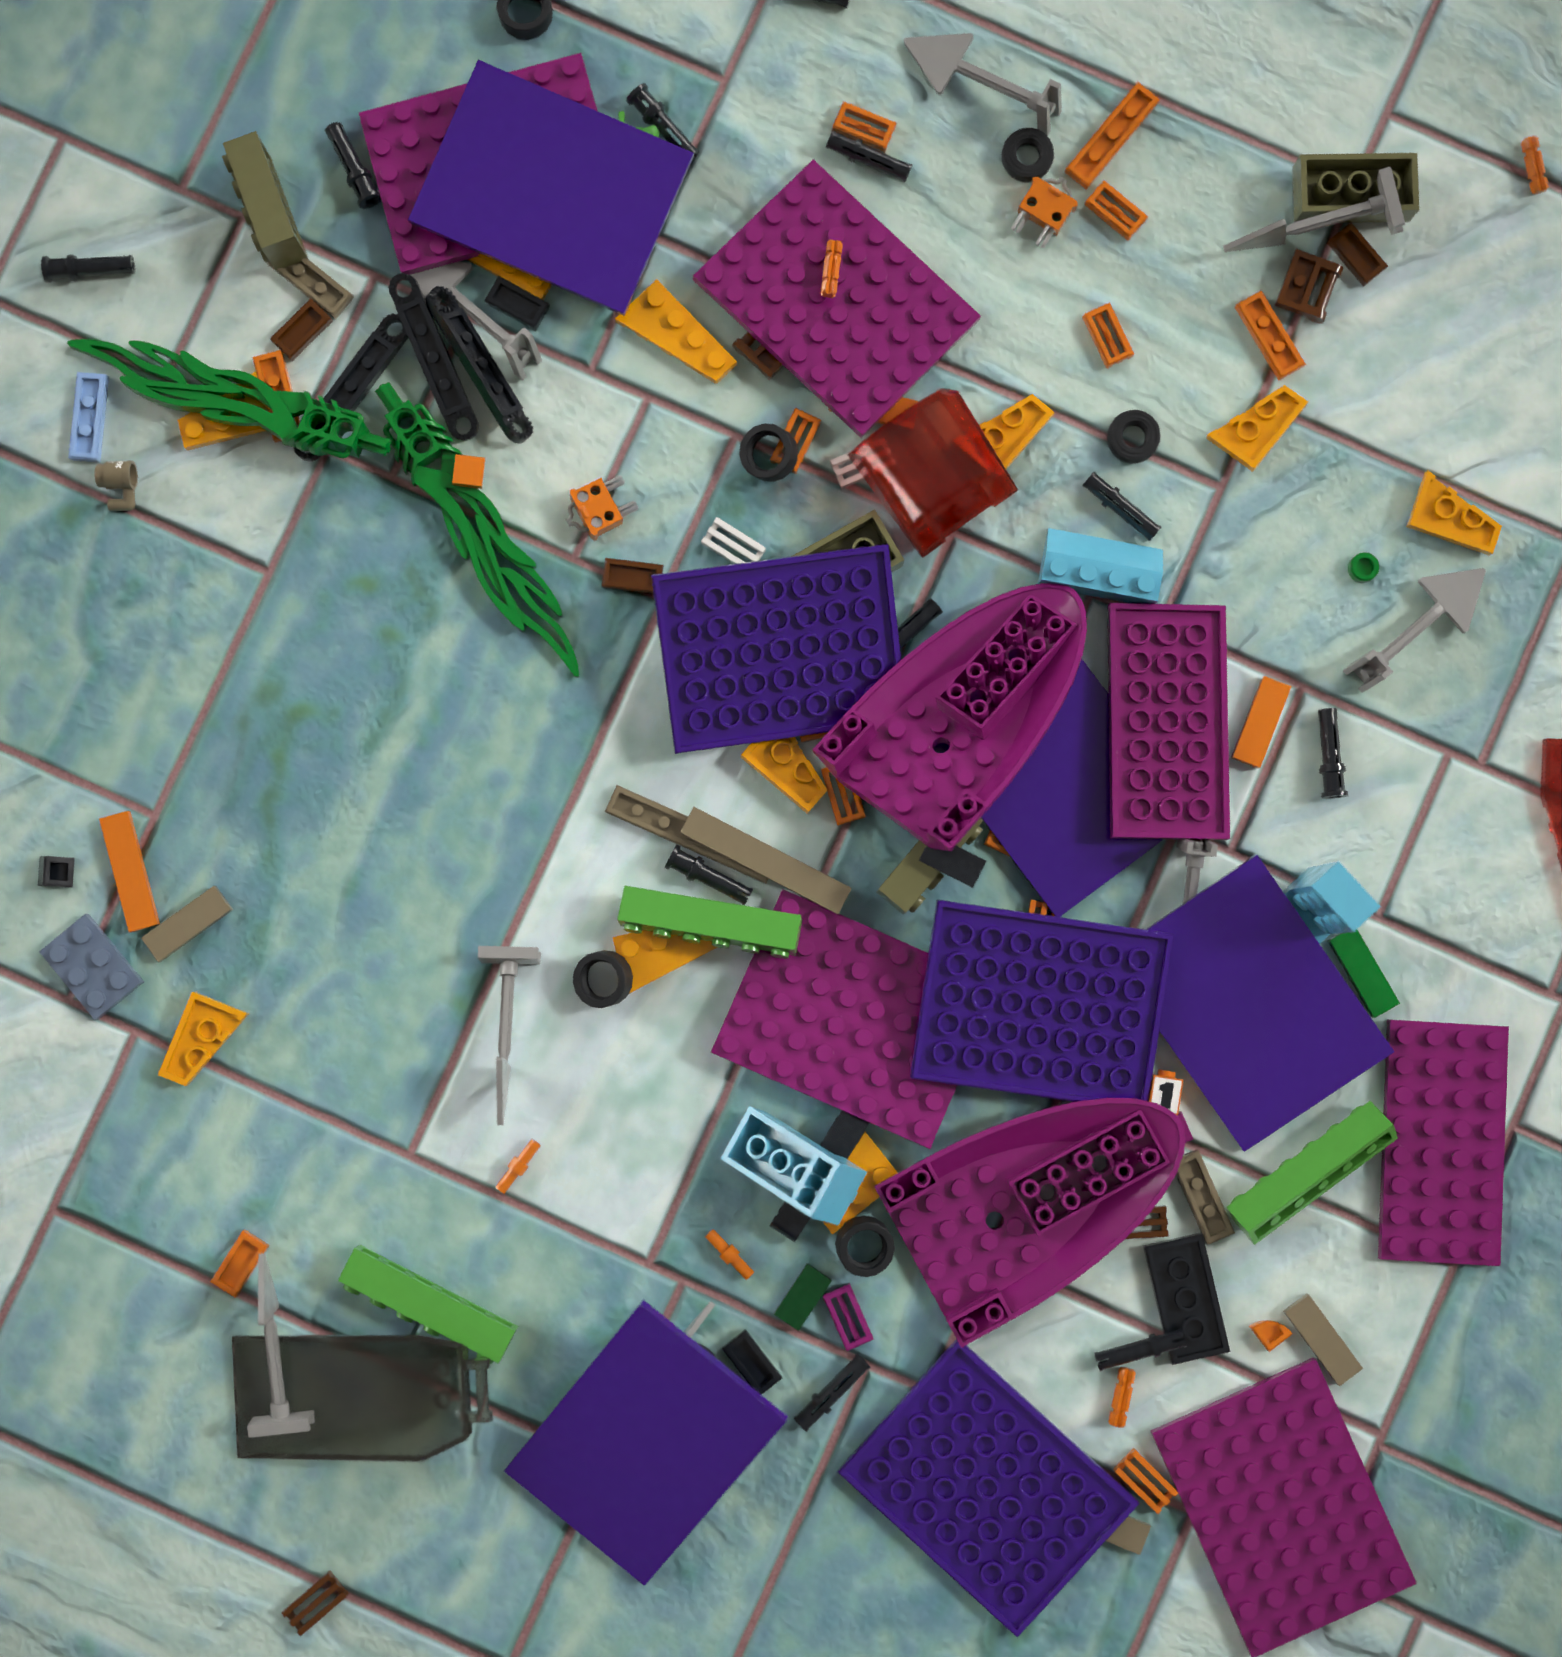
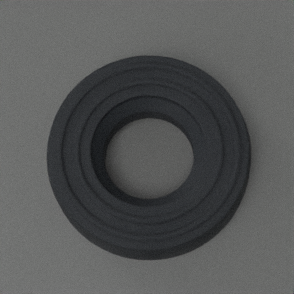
[1001,128,1054,182]
[1107,410,1161,463]

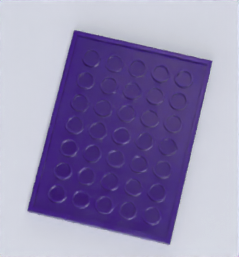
[408,59,694,316]
[651,544,901,754]
[934,659,1164,917]
[1146,854,1395,1152]
[910,899,1174,1101]
[504,1300,788,1586]
[837,1339,1139,1638]

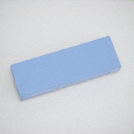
[68,372,109,462]

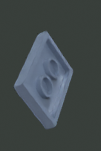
[39,914,144,1020]

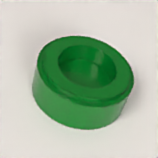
[1348,552,1379,583]

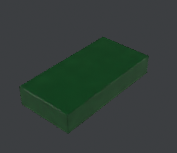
[774,1263,832,1331]

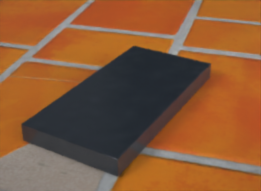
[1143,1232,1230,1365]

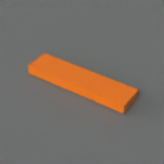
[1064,82,1160,190]
[99,811,160,933]

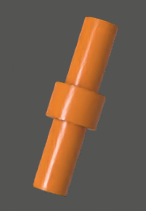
[495,1139,541,1194]
[705,1229,754,1280]

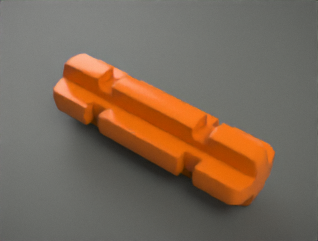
[1521,136,1549,194]
[820,240,843,298]
[1108,1367,1136,1428]

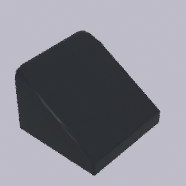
[38,856,75,887]

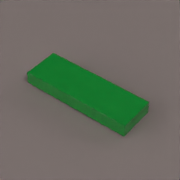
[1327,929,1400,1018]

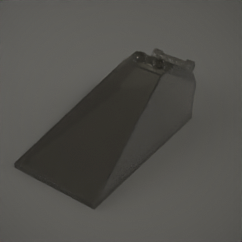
[232,1335,493,1462]

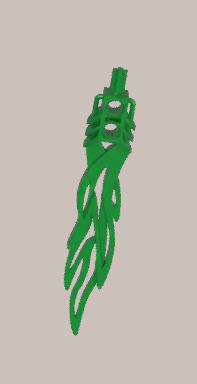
[67,339,392,459]
[375,382,579,678]

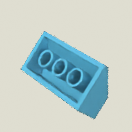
[1038,528,1163,604]

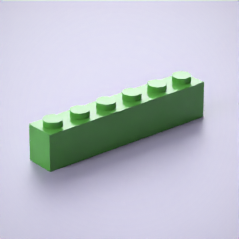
[617,885,802,959]
[1227,1101,1398,1245]
[338,1245,519,1364]

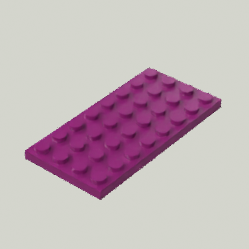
[1107,603,1230,840]
[1378,1019,1509,1266]

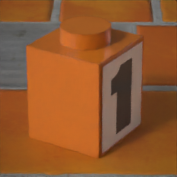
[1148,1069,1183,1115]

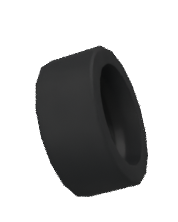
[496,0,553,40]
[739,423,798,482]
[573,950,633,1008]
[835,1215,895,1277]

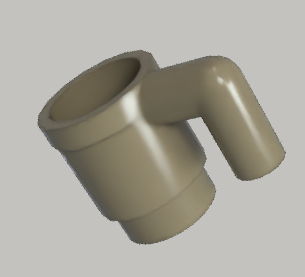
[95,460,138,511]

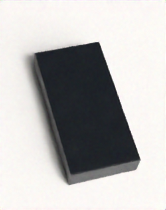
[484,276,550,331]
[919,845,986,888]
[722,1329,782,1395]

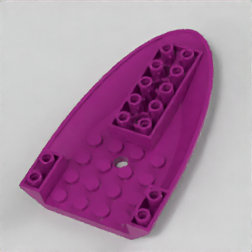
[812,583,1087,851]
[874,1098,1185,1348]

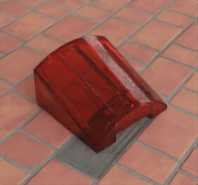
[847,388,1018,558]

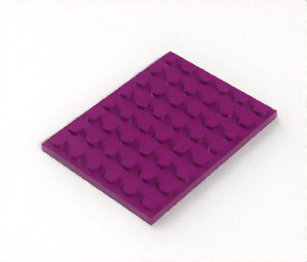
[358,53,598,275]
[693,159,981,438]
[710,889,957,1149]
[1150,1358,1417,1657]

